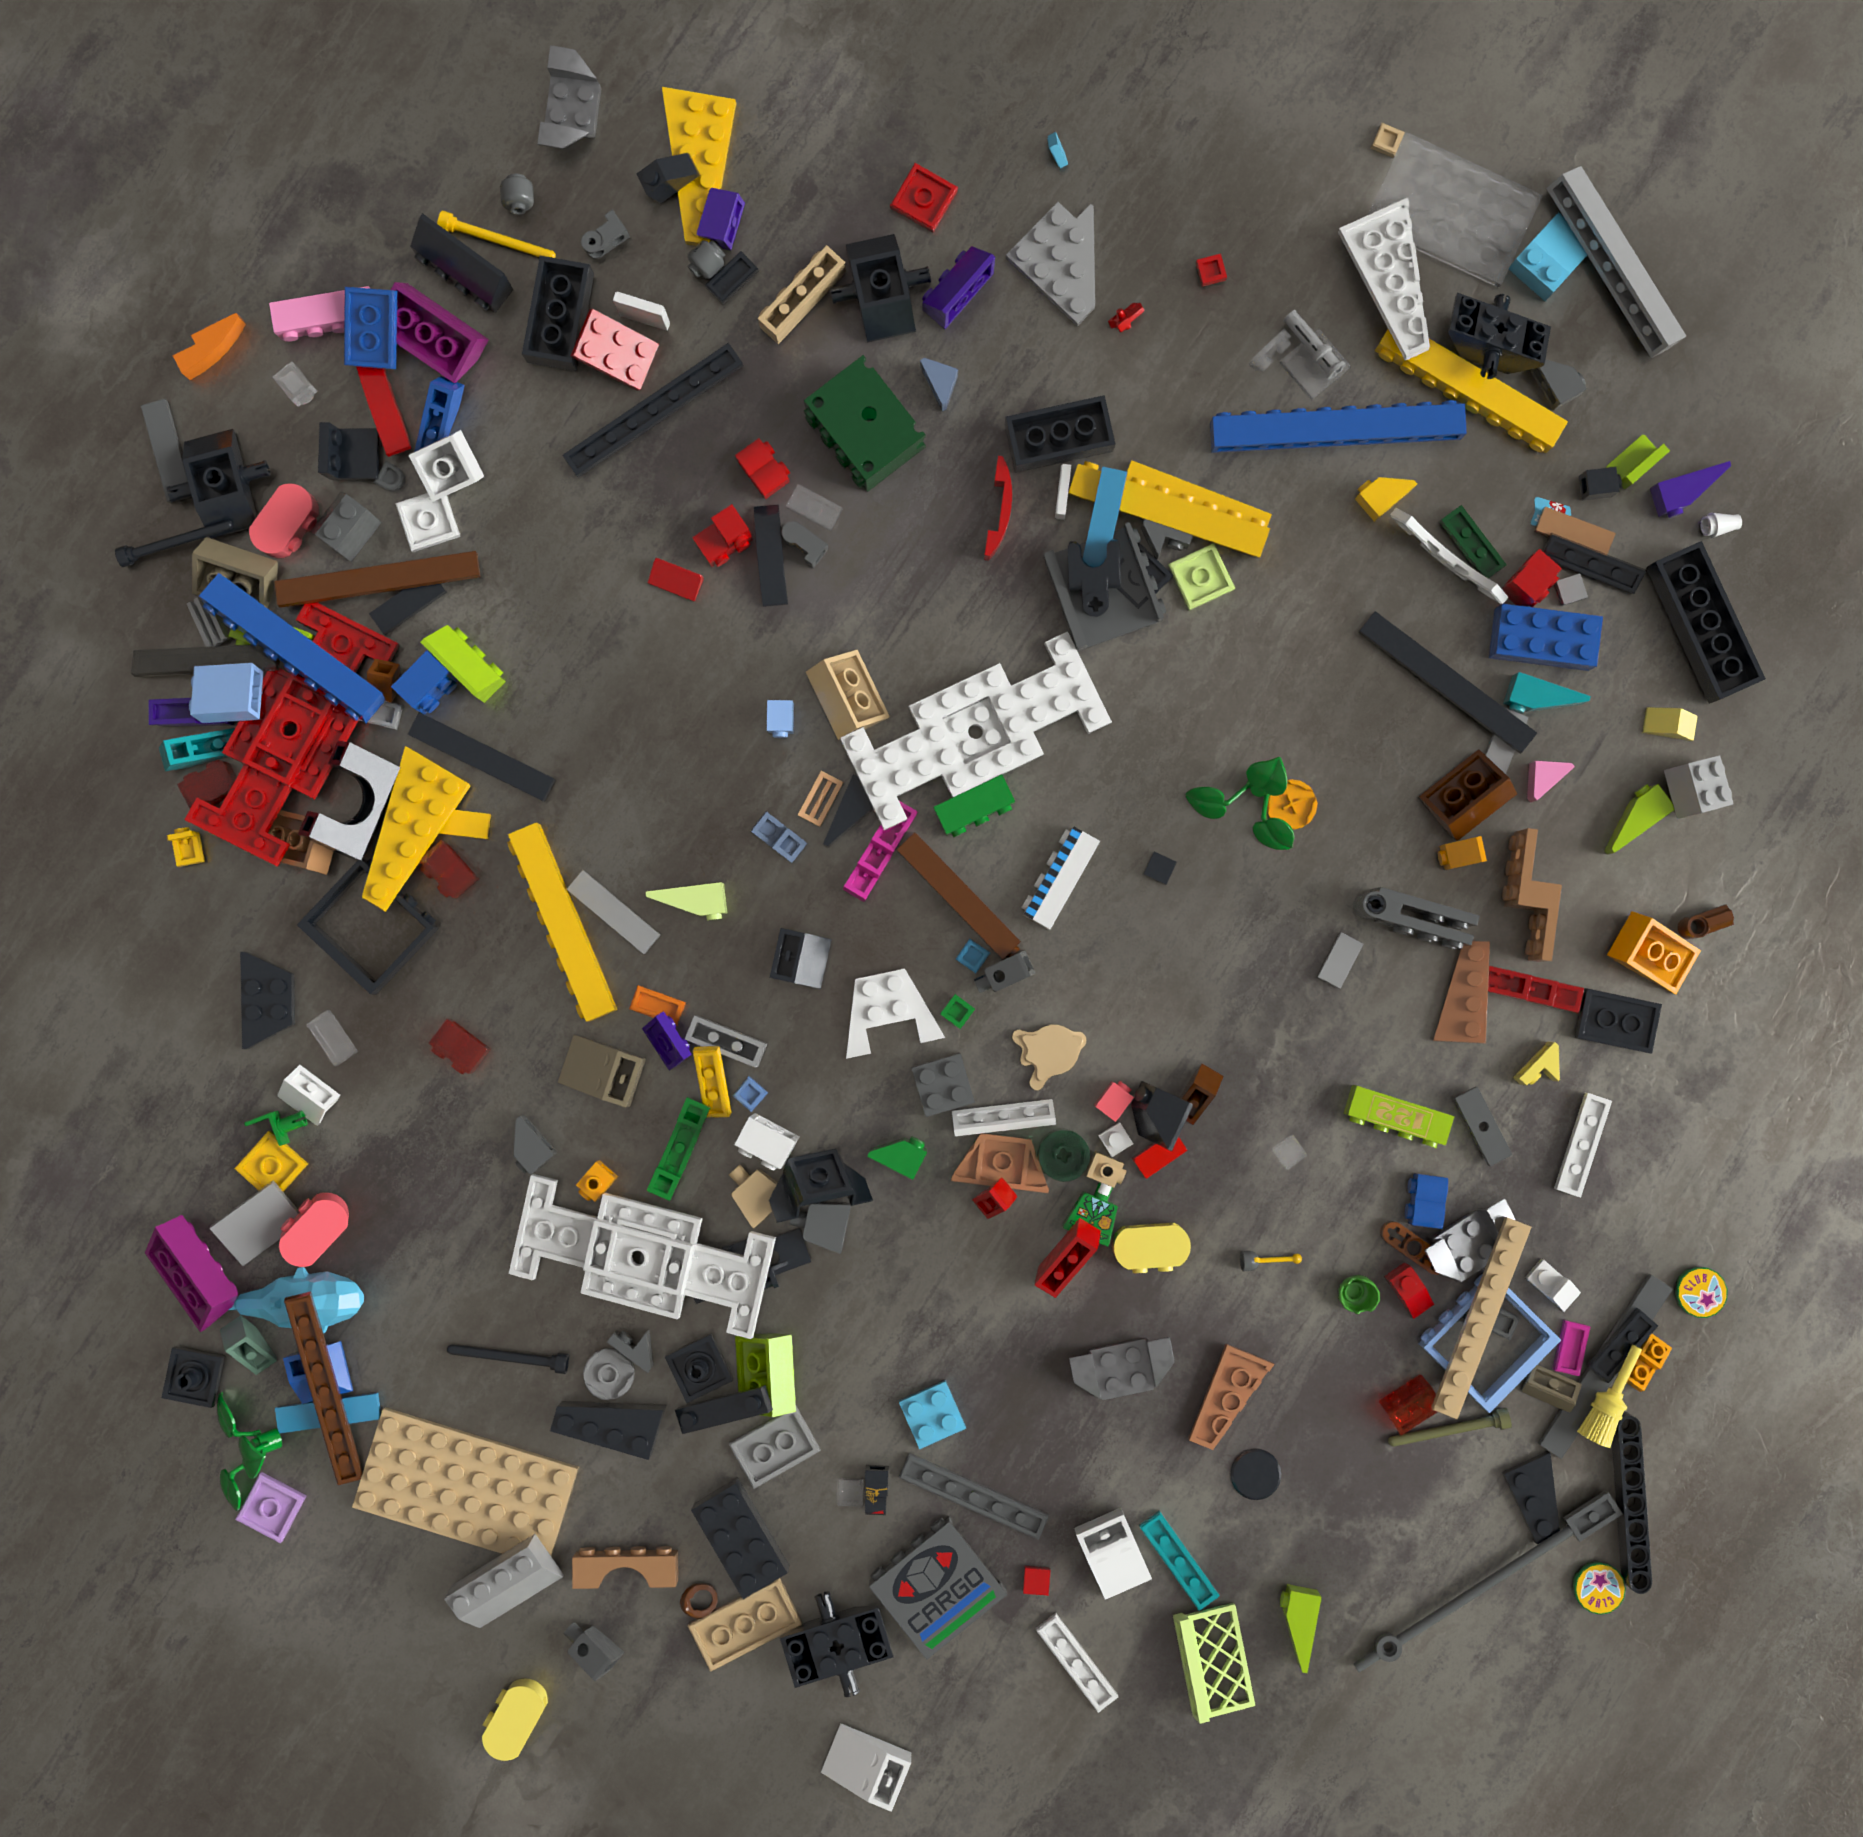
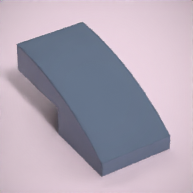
[750,811,807,863]

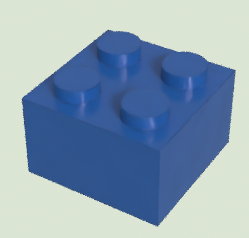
[391,650,458,715]

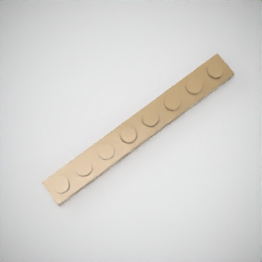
[1431,1217,1532,1419]

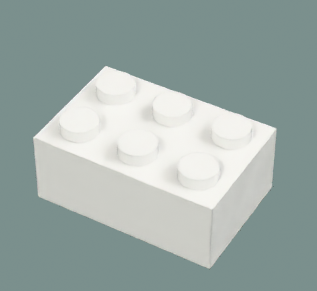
[734,1113,800,1170]

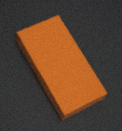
[629,985,686,1026]

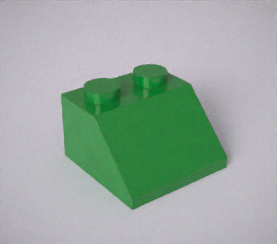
[867,1136,927,1180]

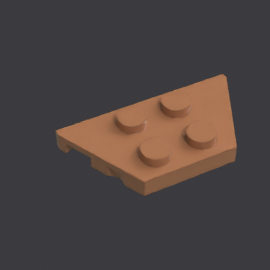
[951,1133,1049,1193]

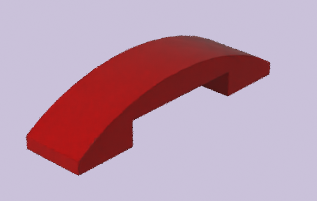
[984,456,1012,561]

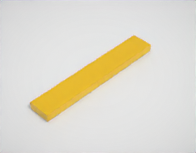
[1126,460,1272,527]

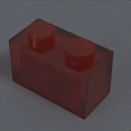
[177,760,237,809]

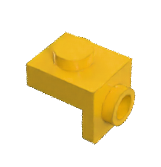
[167,827,205,867]

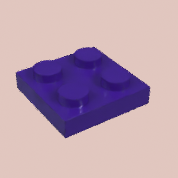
[642,1011,692,1071]

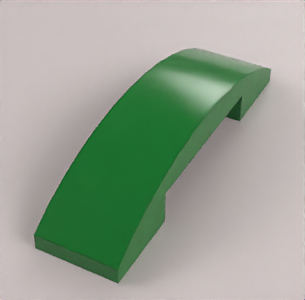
[647,1097,711,1201]

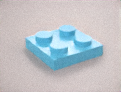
[899,1380,966,1449]

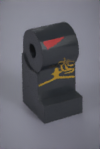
[865,1465,889,1515]

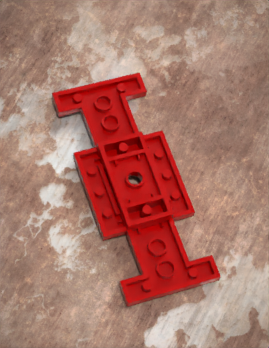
[184,602,400,867]

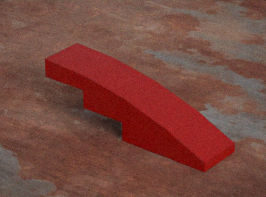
[356,366,412,457]
[1488,966,1584,1013]

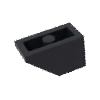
[637,153,700,203]

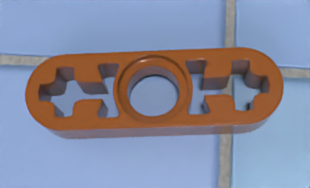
[1380,1221,1439,1275]

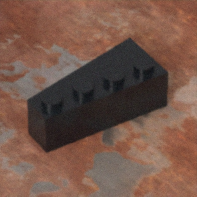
[550,1401,667,1460]

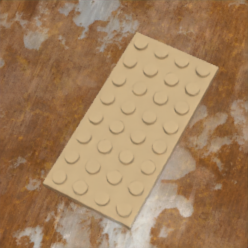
[352,1407,579,1557]

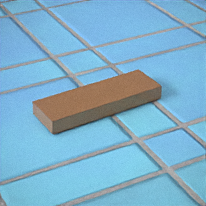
[1534,507,1616,554]

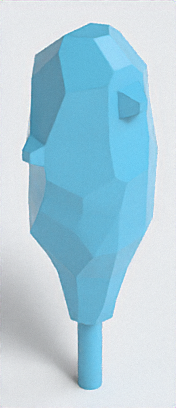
[228,1267,364,1333]

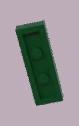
[1439,505,1507,579]

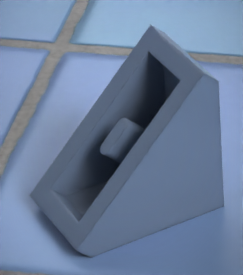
[920,358,958,411]

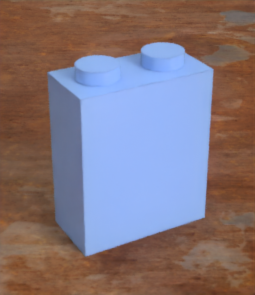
[189,663,263,723]

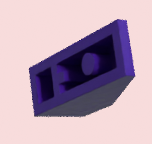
[1650,461,1731,518]

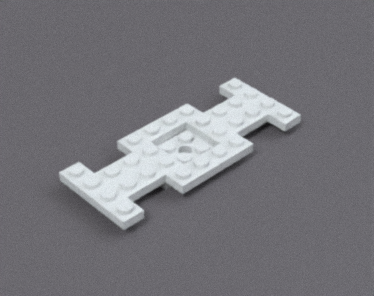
[840,632,1112,830]
[509,1174,776,1339]

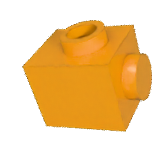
[576,1160,619,1202]

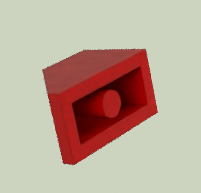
[1384,1262,1434,1319]

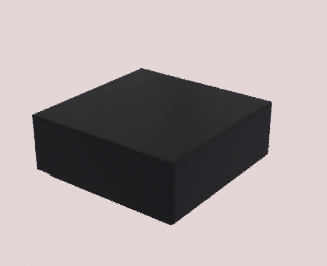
[1143,851,1177,885]

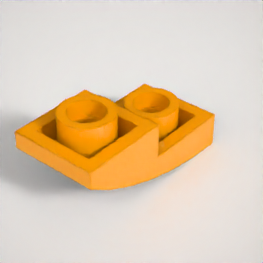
[1626,1334,1672,1392]

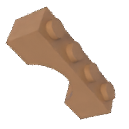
[572,1546,678,1589]

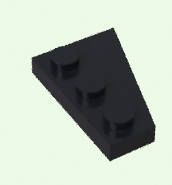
[1502,1451,1560,1544]

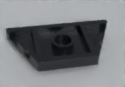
[240,952,295,1049]

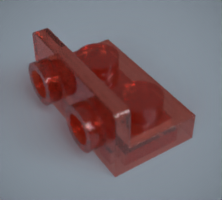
[1379,1375,1438,1435]

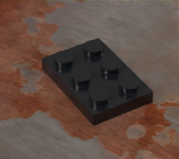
[1575,988,1662,1054]

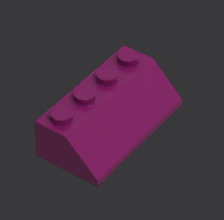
[391,282,489,383]
[145,1215,238,1332]

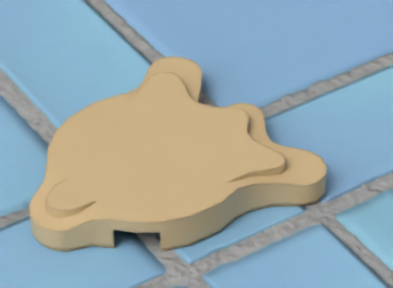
[1012,1025,1086,1090]

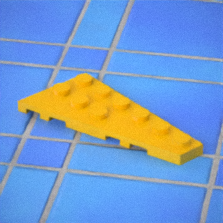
[662,87,736,246]
[362,746,471,912]

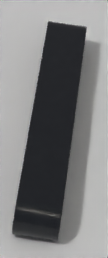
[1612,1411,1652,1594]

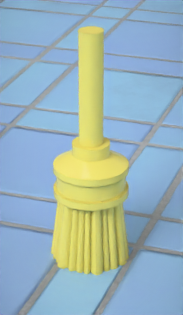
[1577,1345,1642,1448]

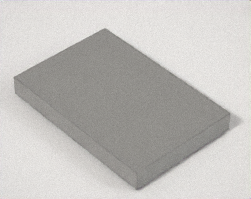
[210,1181,300,1266]
[729,1406,821,1489]

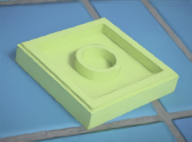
[1168,543,1235,611]

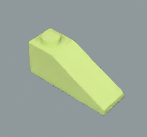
[646,882,727,921]

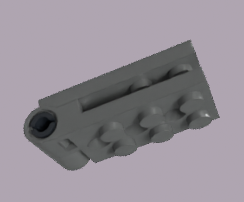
[1353,887,1480,950]

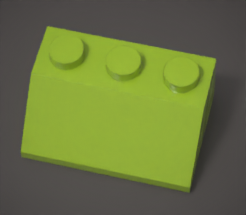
[421,625,506,703]
[735,1333,796,1417]

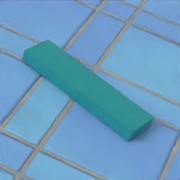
[1139,1510,1220,1611]

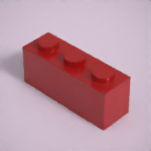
[1034,1218,1101,1298]

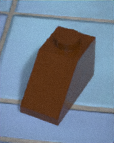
[1180,1064,1224,1125]

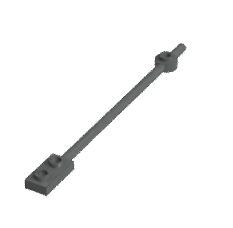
[1353,1490,1622,1673]

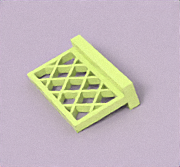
[1173,1603,1255,1724]

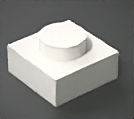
[1098,1122,1133,1157]

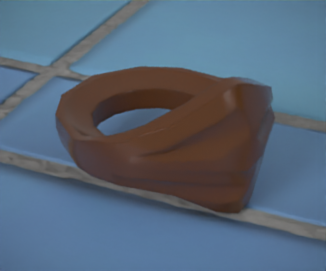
[680,1583,718,1619]

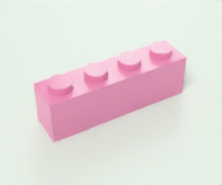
[269,286,371,342]

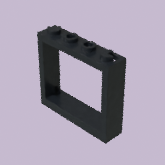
[297,859,439,995]

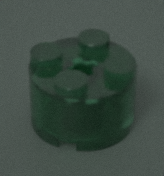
[1037,1128,1090,1182]

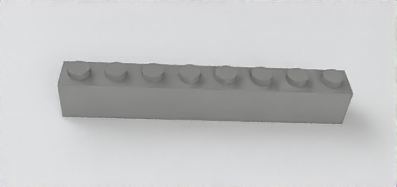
[1546,166,1686,358]

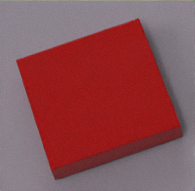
[890,163,958,232]

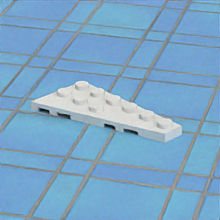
[1338,198,1430,361]

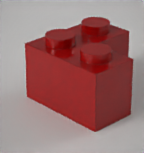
[692,504,753,567]
[1501,549,1562,607]

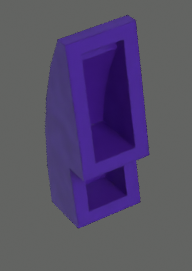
[149,698,234,726]

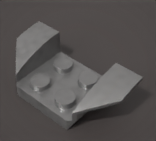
[537,45,601,149]
[1424,1198,1515,1282]
[1069,1337,1175,1400]

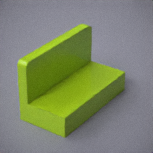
[1606,435,1670,489]

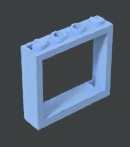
[1418,1274,1561,1413]

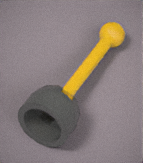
[1240,1251,1302,1272]

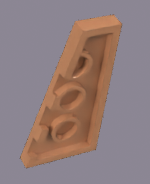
[1188,1344,1275,1450]

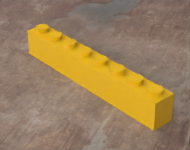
[1375,329,1568,453]
[1068,461,1270,558]
[507,823,618,1022]

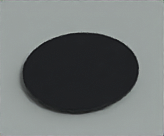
[1230,1449,1281,1500]

